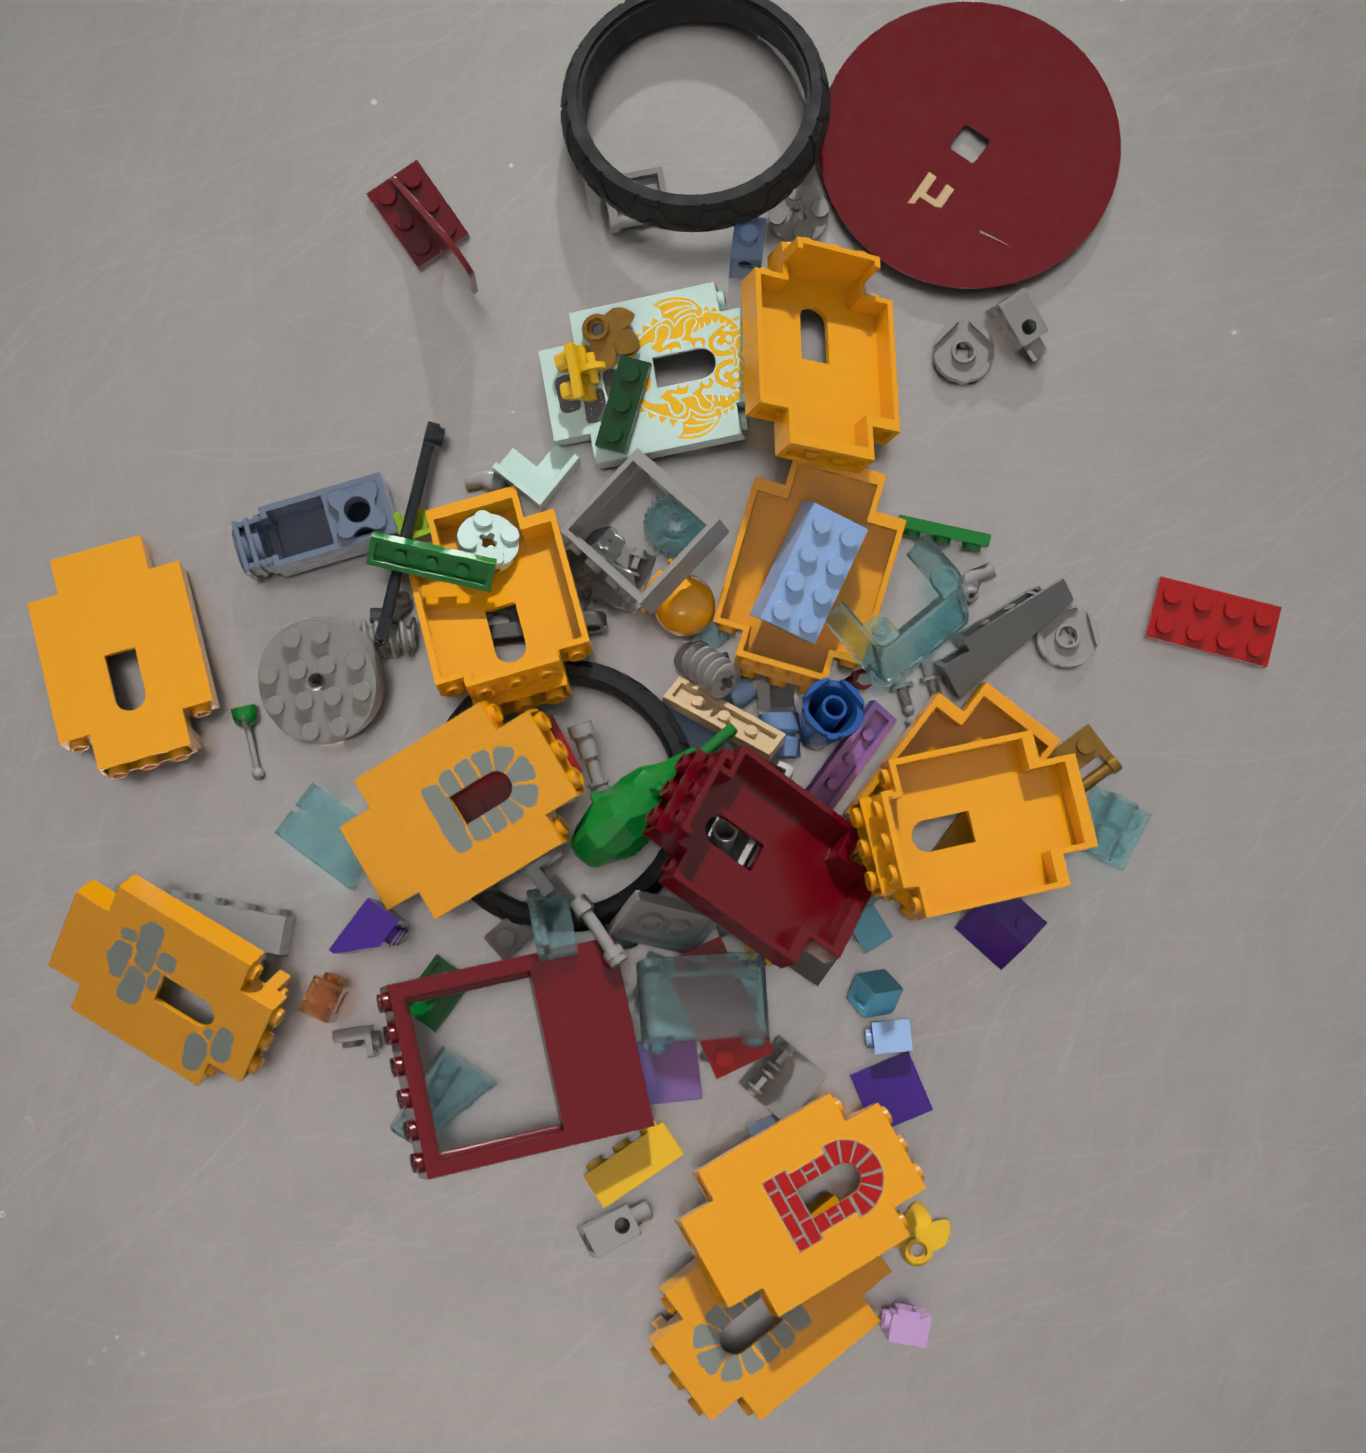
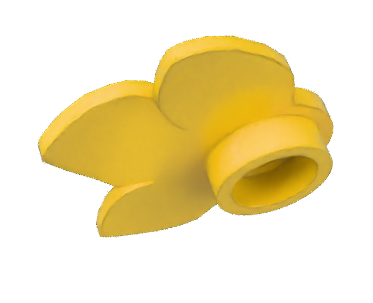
[896,1201,951,1267]

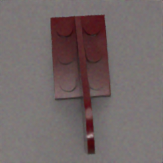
[366,160,478,295]

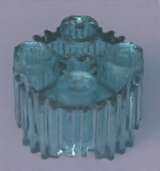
[643,493,705,559]

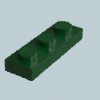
[595,355,652,455]

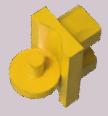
[554,342,606,402]

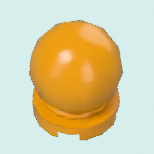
[640,557,715,637]

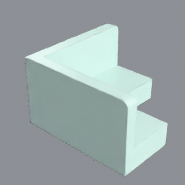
[492,444,581,511]

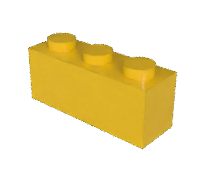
[583,1120,684,1208]

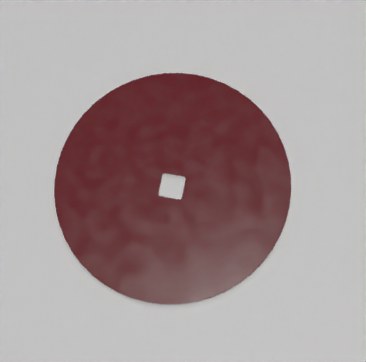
[819,2,1121,289]

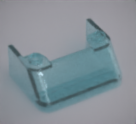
[825,534,969,687]

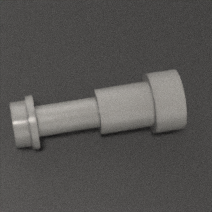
[567,720,610,793]

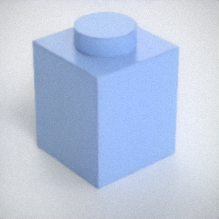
[865,1018,913,1055]

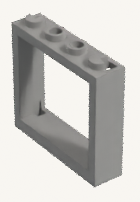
[560,448,730,615]

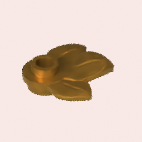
[582,307,641,370]

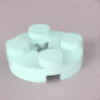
[456,510,519,571]

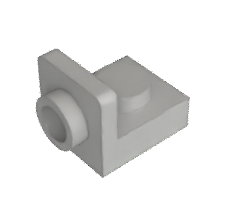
[332,1024,382,1058]

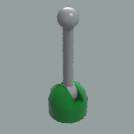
[231,704,264,780]

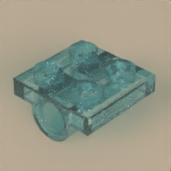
[1085,785,1152,871]

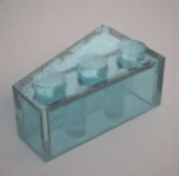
[390,1045,498,1144]

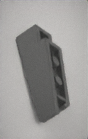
[932,578,1073,697]

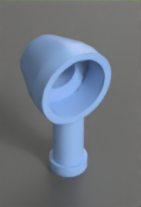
[721,652,757,709]

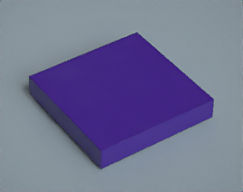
[850,1051,933,1127]

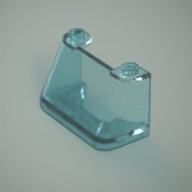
[636,952,770,1055]

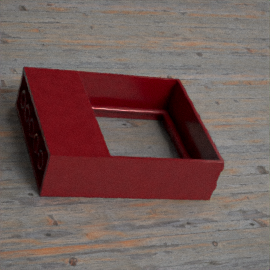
[376,936,655,1180]

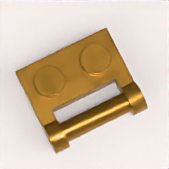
[1047,724,1122,793]

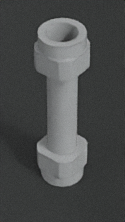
[569,894,628,969]

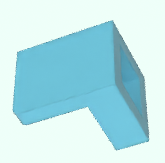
[853,904,893,954]
[847,969,903,1018]

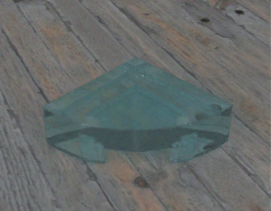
[691,622,732,649]

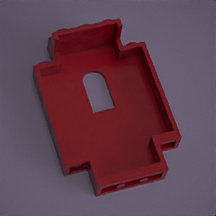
[642,745,872,969]

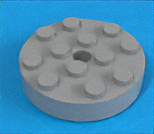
[258,616,385,745]

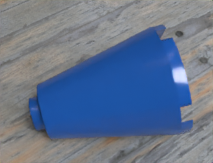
[799,678,865,749]

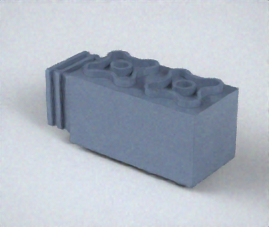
[231,472,400,580]

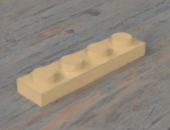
[662,676,786,762]

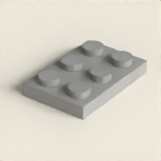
[607,890,718,953]

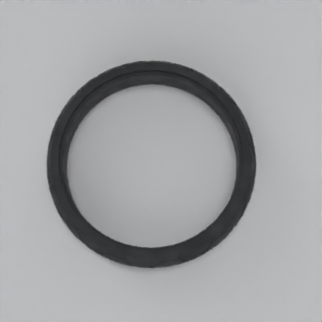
[560,0,831,233]
[447,660,690,933]

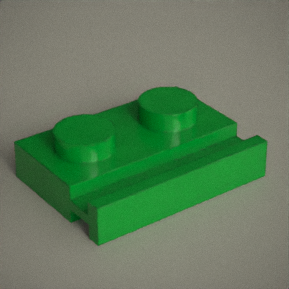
[409,954,467,1033]

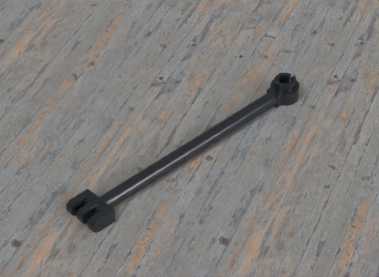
[374,421,446,647]

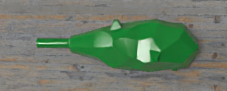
[571,723,738,868]

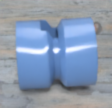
[759,712,801,759]

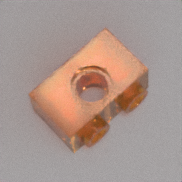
[298,971,352,1023]

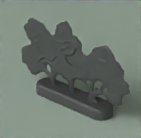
[486,526,636,646]

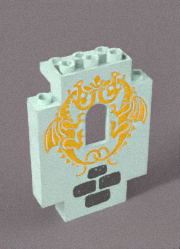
[538,282,749,469]

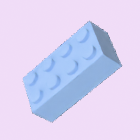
[749,501,868,644]

